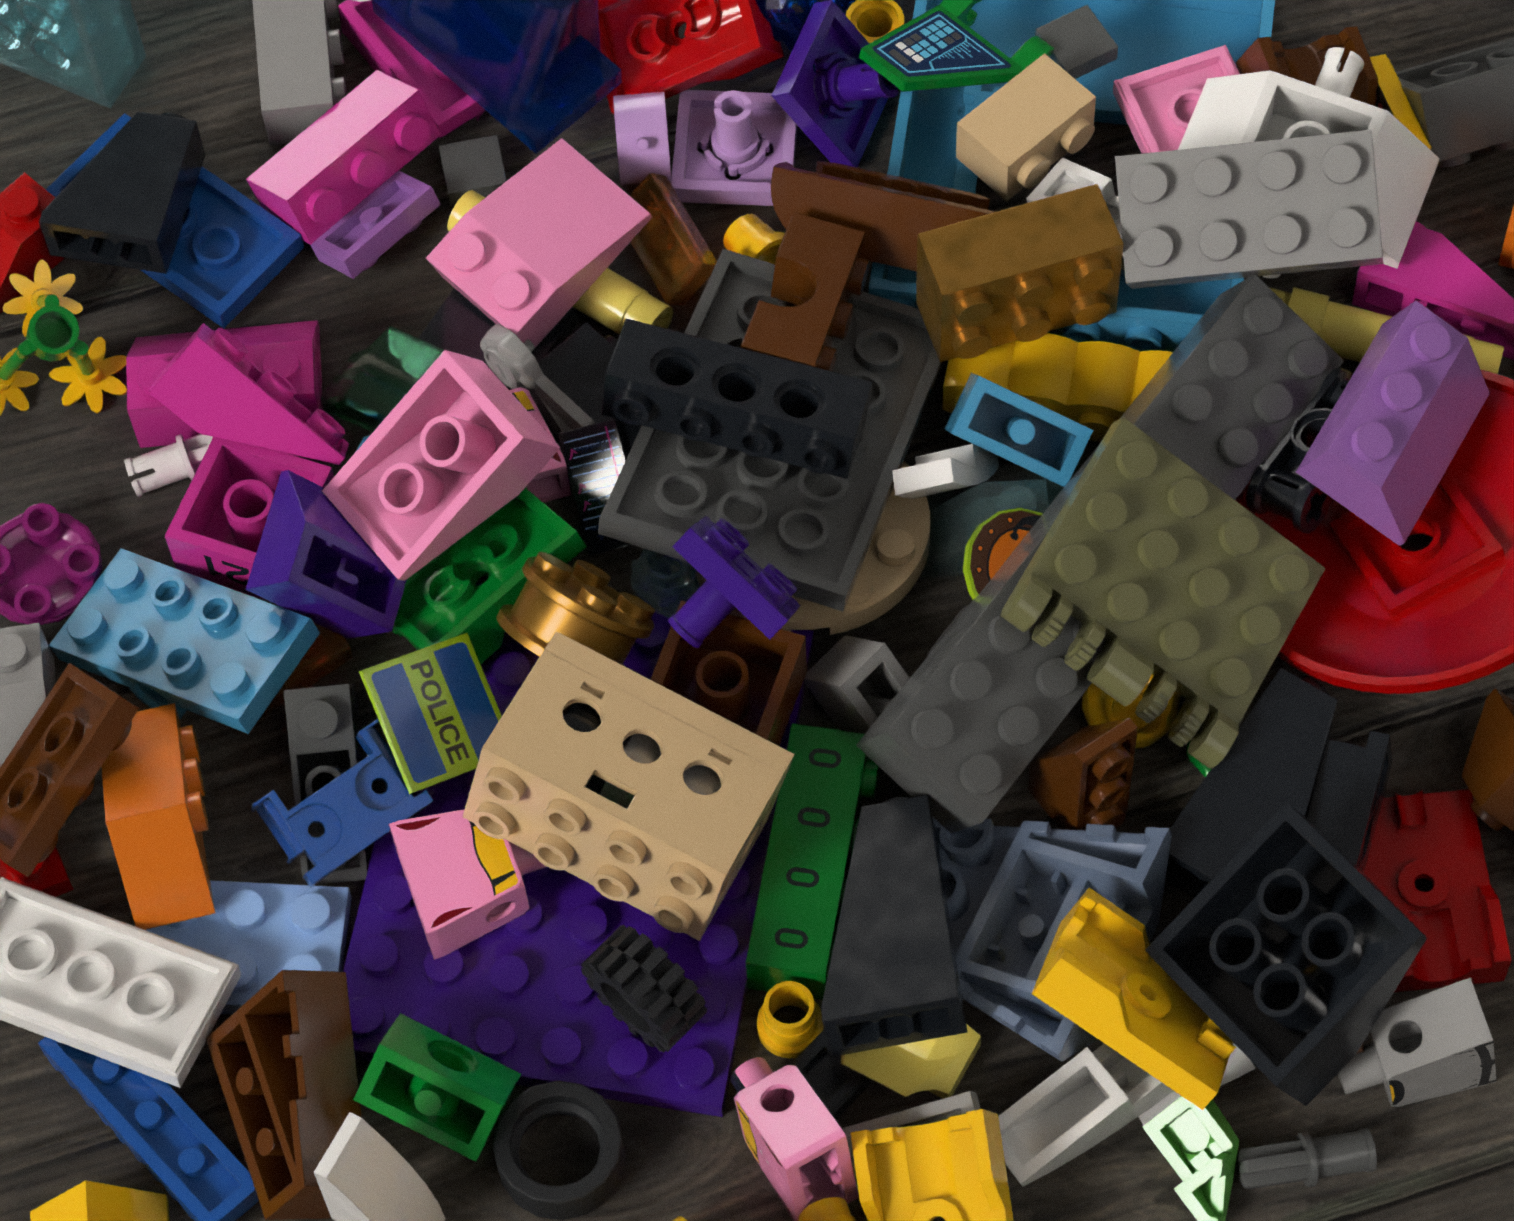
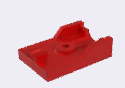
[584,0,784,115]
[1364,789,1512,992]

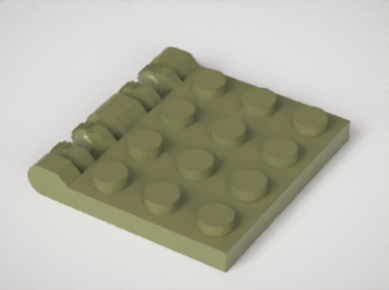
[1001,417,1326,769]

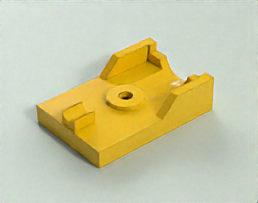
[1032,887,1236,1110]
[850,1109,1014,1221]

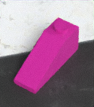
[1352,221,1514,360]

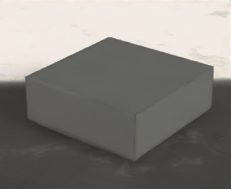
[1035,5,1118,79]
[439,135,506,205]

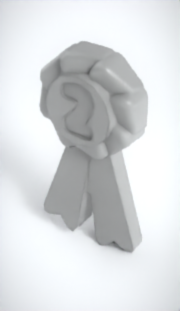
[480,324,595,444]

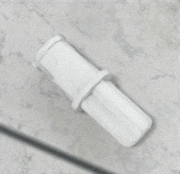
[124,434,213,497]

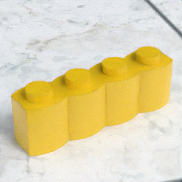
[942,333,1173,442]

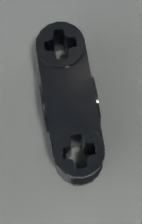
[1246,367,1353,534]

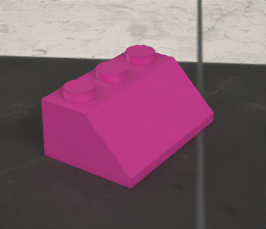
[126,320,323,448]

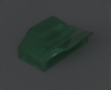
[320,326,444,432]

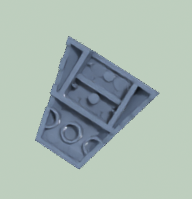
[932,816,1172,1062]

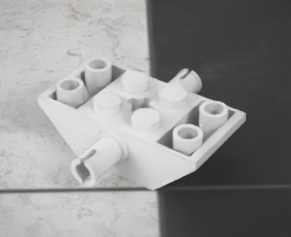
[1178,47,1440,278]

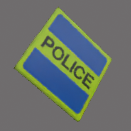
[359,633,502,794]

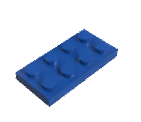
[46,113,304,329]

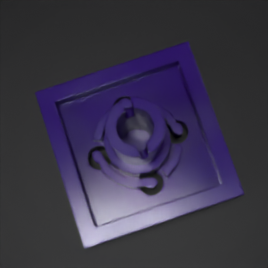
[771,0,900,167]
[668,516,801,648]

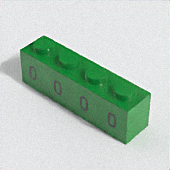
[746,723,880,1000]

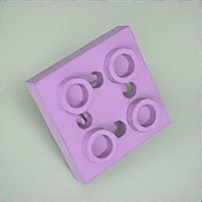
[671,90,798,206]

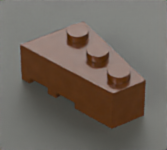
[206,970,361,1220]

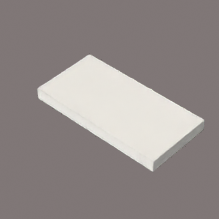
[0,877,241,1088]

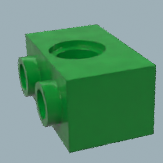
[353,1013,521,1162]

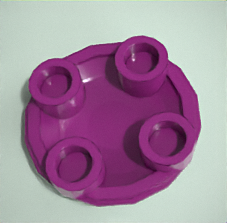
[0,503,103,625]

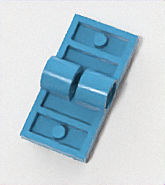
[49,548,320,734]

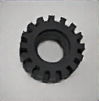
[581,925,707,1052]

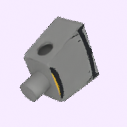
[1338,978,1497,1107]

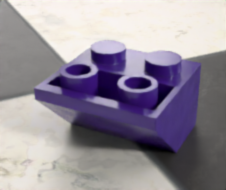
[245,470,407,639]

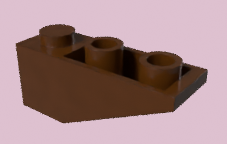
[1028,718,1138,830]

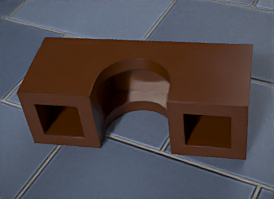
[741,212,870,372]

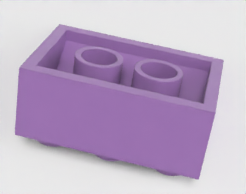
[1296,301,1490,546]

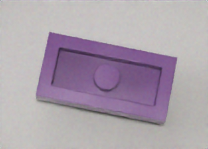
[311,170,441,279]

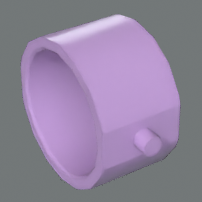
[613,92,671,186]

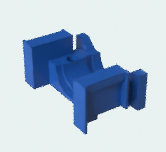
[251,719,433,888]

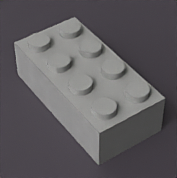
[1115,130,1383,289]

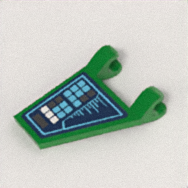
[859,0,1054,92]

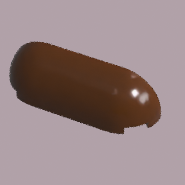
[771,161,995,271]

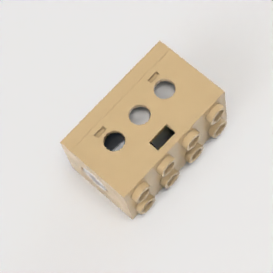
[463,631,795,941]

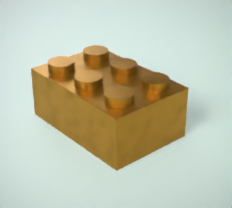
[916,184,1124,362]

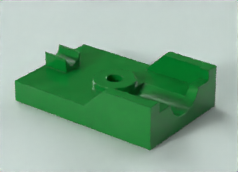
[392,487,587,665]

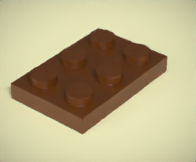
[0,663,139,877]

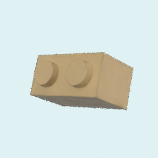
[956,53,1096,202]

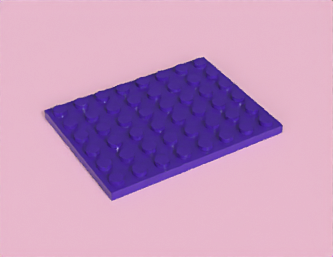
[343,582,814,1117]

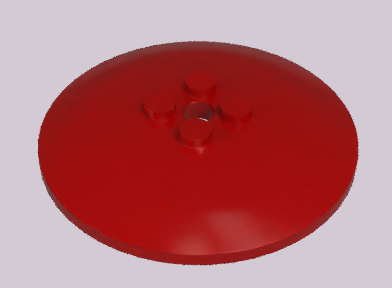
[1235,370,1514,694]

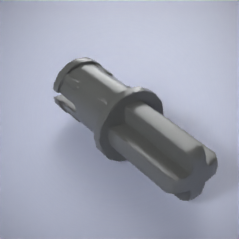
[1236,1128,1377,1189]

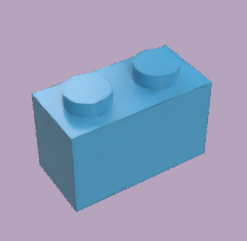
[945,372,1094,487]

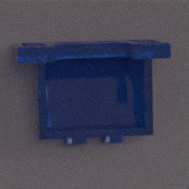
[372,0,622,154]

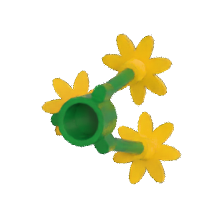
[0,260,127,416]

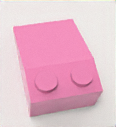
[426,138,652,348]
[322,350,560,581]

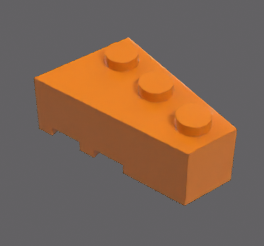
[102,703,215,930]

